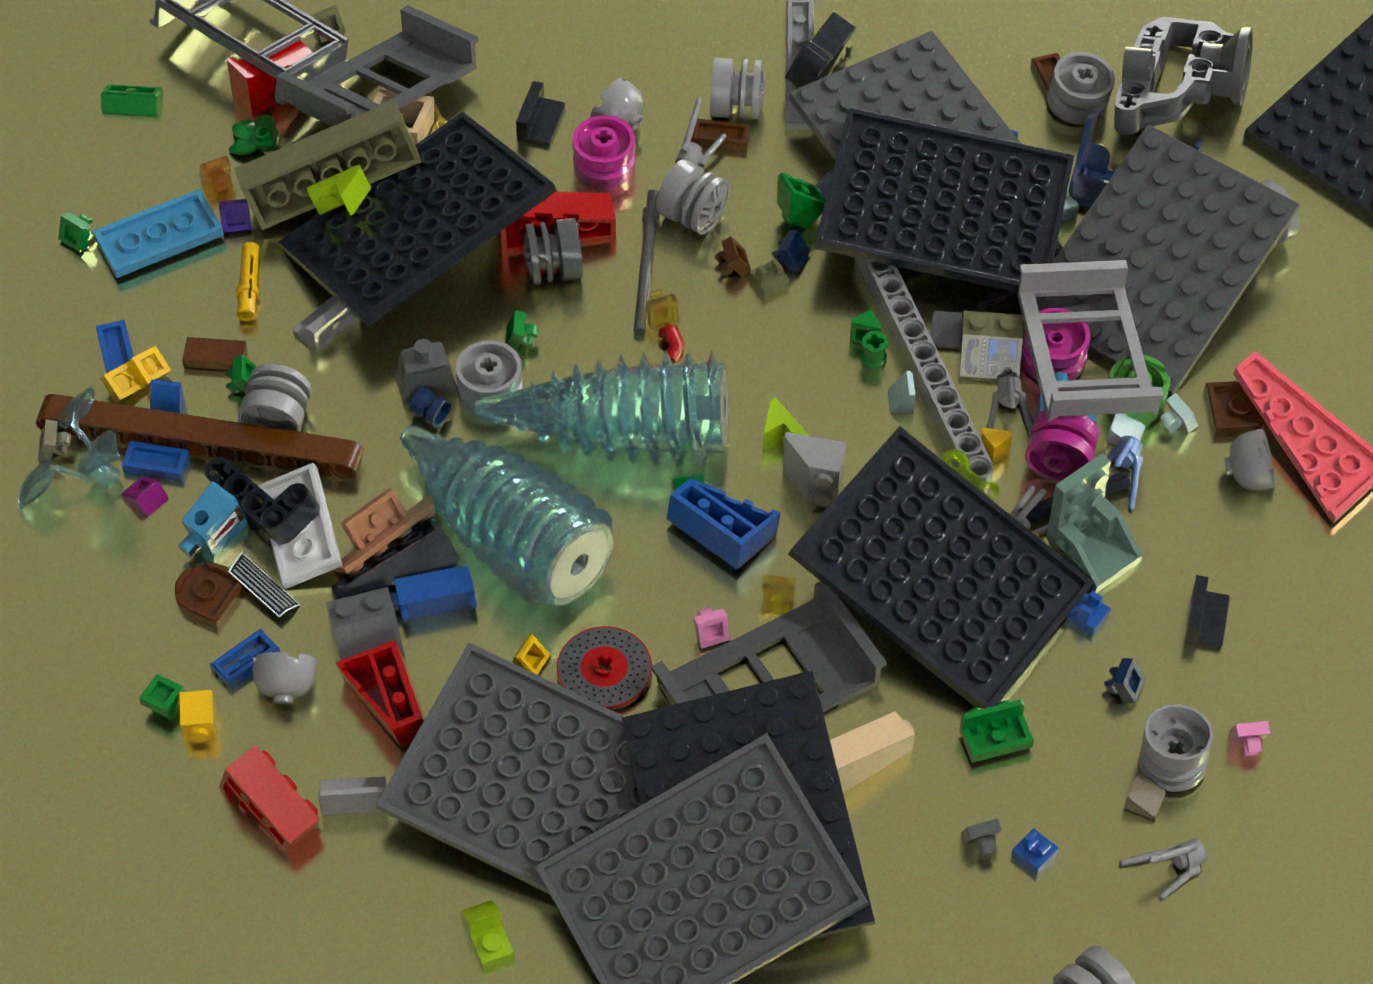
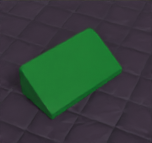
[101,84,163,116]

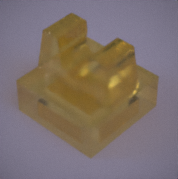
[646,289,680,330]
[762,575,796,606]

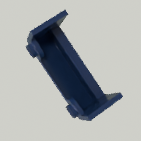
[1068,113,1204,208]

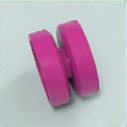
[572,115,636,189]
[1021,308,1090,381]
[1025,410,1099,482]

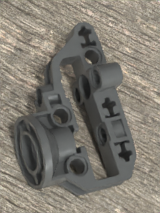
[1114,17,1253,134]

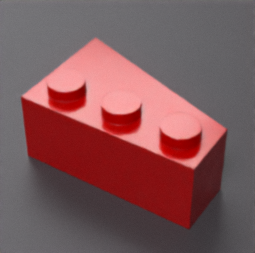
[226,40,313,116]
[335,640,425,747]
[219,745,320,852]

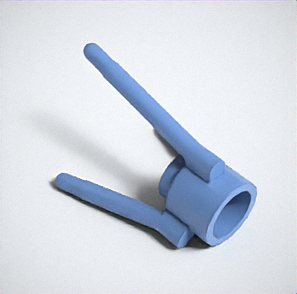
[1107,435,1144,510]

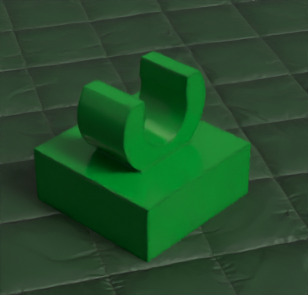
[58,211,93,252]
[505,310,538,351]
[226,354,258,393]
[139,674,185,717]

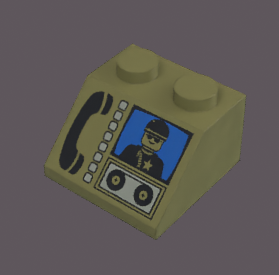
[959,311,1023,382]

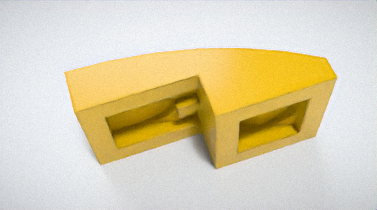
[100,345,172,404]

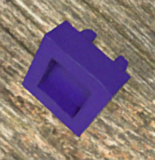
[219,199,252,232]

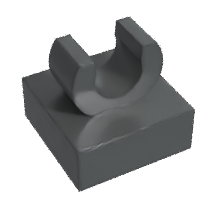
[961,818,1002,857]

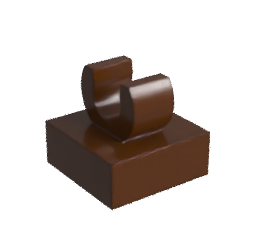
[714,236,751,277]

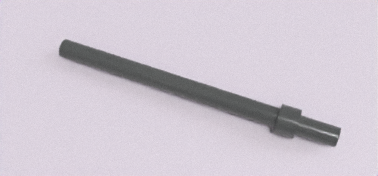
[633,190,660,335]

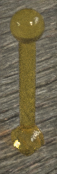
[424,91,447,128]

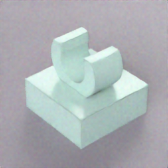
[1160,393,1198,434]

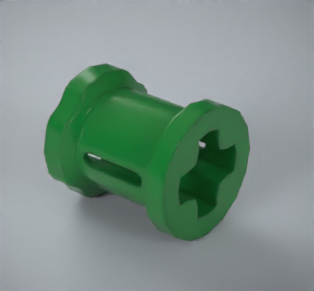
[860,331,888,370]

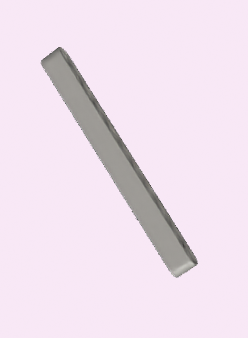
[855,258,993,494]

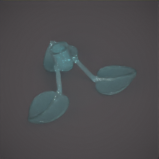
[18,385,121,512]

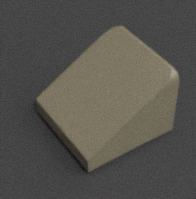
[1124,772,1166,820]

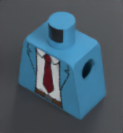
[178,481,248,558]

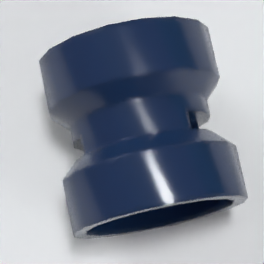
[409,387,451,427]

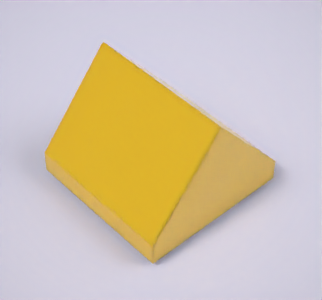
[981,428,1013,465]
[512,634,551,675]

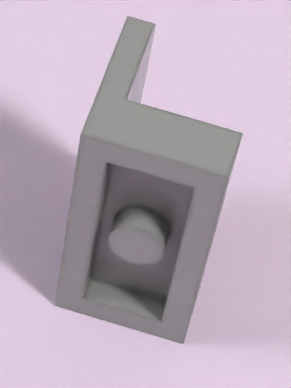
[293,296,358,352]
[318,776,386,815]

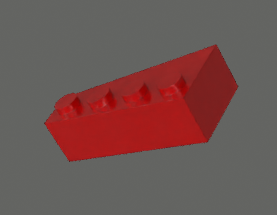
[499,191,616,253]

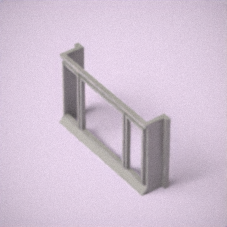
[1017,260,1164,423]

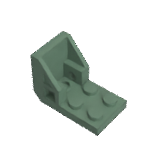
[1047,453,1143,593]

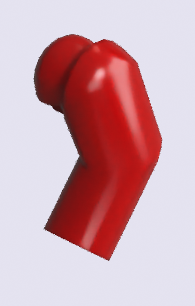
[658,324,685,366]

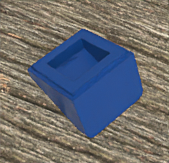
[150,379,185,413]

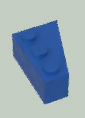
[666,478,781,569]

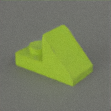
[307,164,371,216]
[763,397,810,451]
[460,900,514,970]

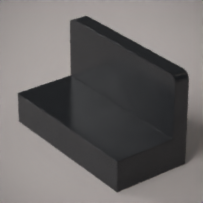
[516,81,565,147]
[1184,575,1230,650]

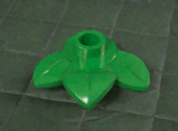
[228,114,280,155]

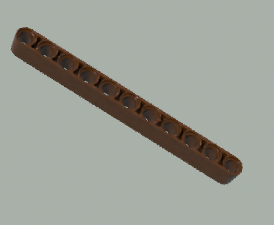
[36,394,364,480]

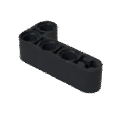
[784,11,857,88]
[205,457,320,544]

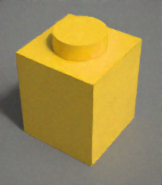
[180,690,217,743]

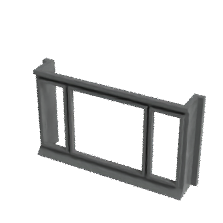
[150,0,348,105]

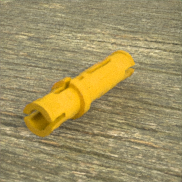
[235,242,260,322]

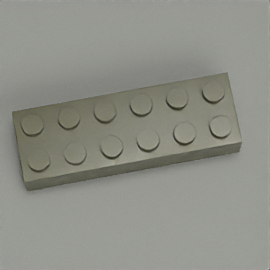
[234,100,422,230]

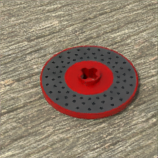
[557,626,652,710]

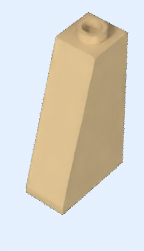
[830,711,915,793]

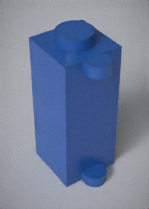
[390,565,477,622]

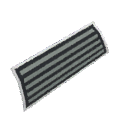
[228,552,301,617]

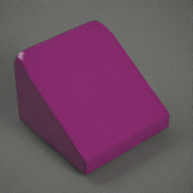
[121,476,168,516]

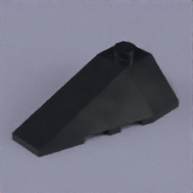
[331,516,460,598]

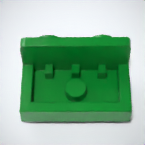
[959,699,1034,763]

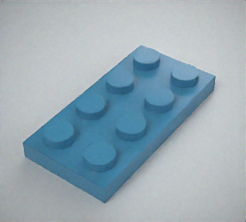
[93,189,224,278]

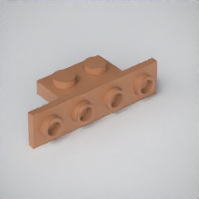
[334,489,443,574]

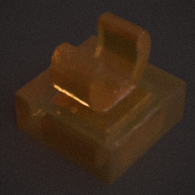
[199,155,231,193]

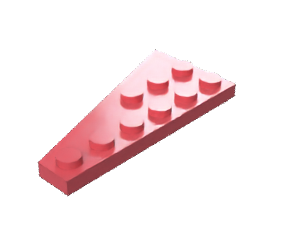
[1233,351,1373,524]

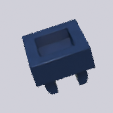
[772,230,811,271]
[1104,658,1146,703]

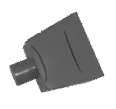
[396,339,458,403]

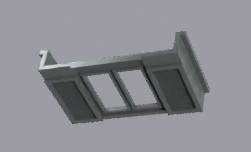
[276,5,479,126]
[651,581,887,712]

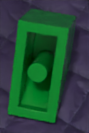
[777,172,826,229]

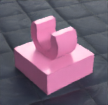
[693,607,731,649]
[1229,721,1270,756]

